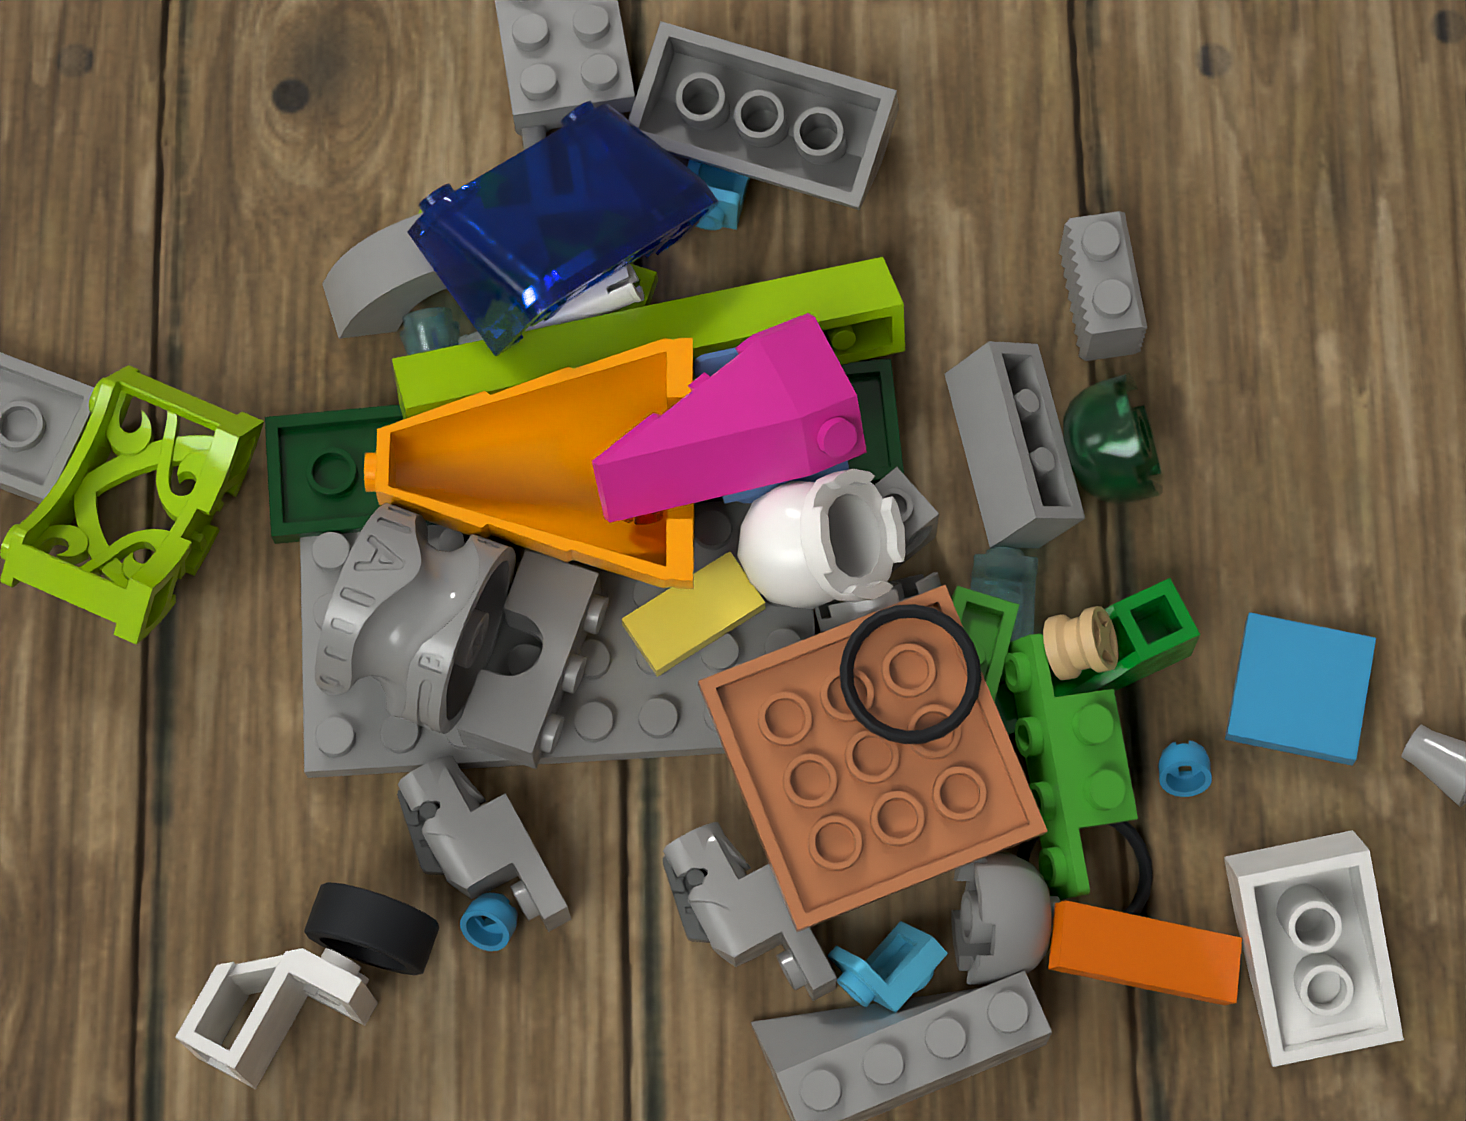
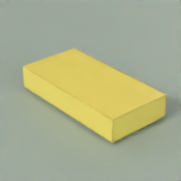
[621,551,765,677]

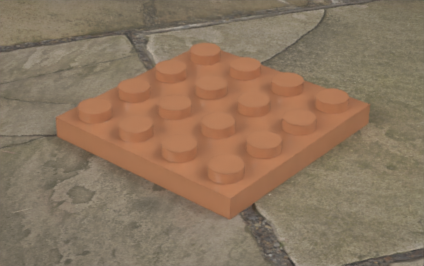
[698,585,1048,932]

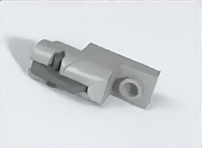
[397,756,572,932]
[663,822,837,1001]

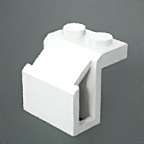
[175,948,378,1089]

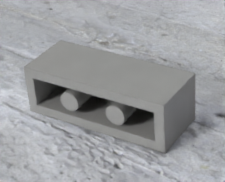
[945,341,1085,548]

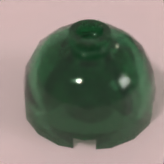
[1063,373,1163,504]

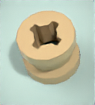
[1043,606,1118,680]

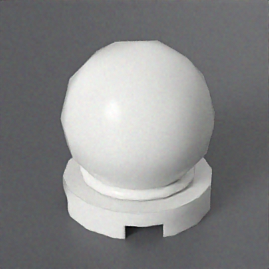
[737,469,905,609]

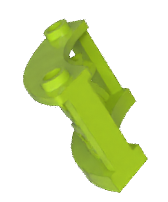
[0,365,264,645]

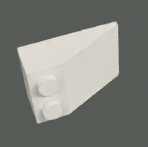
[1224,830,1404,1067]

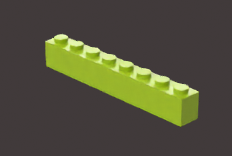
[392,257,905,420]

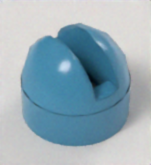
[1158,740,1212,797]
[460,893,518,951]

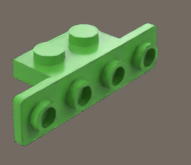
[1003,633,1138,900]

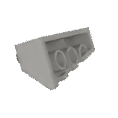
[751,970,1052,1121]

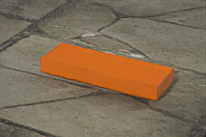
[1048,900,1242,1006]

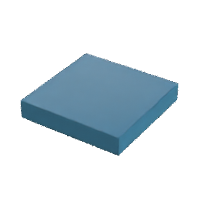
[1225,612,1376,766]

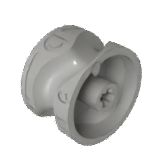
[315,503,516,734]

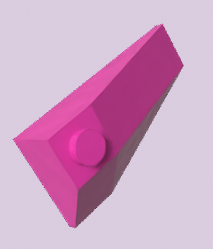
[592,313,867,523]

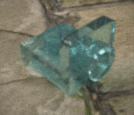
[970,547,1038,642]

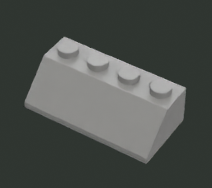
[623,21,899,210]

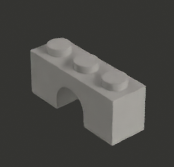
[457,549,609,769]

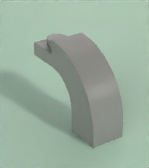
[322,200,548,339]

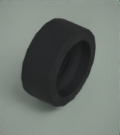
[304,882,439,975]

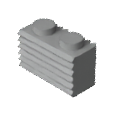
[1059,211,1147,361]

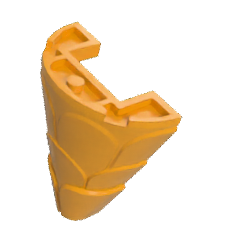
[364,338,695,589]

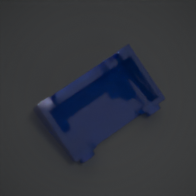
[407,101,719,357]

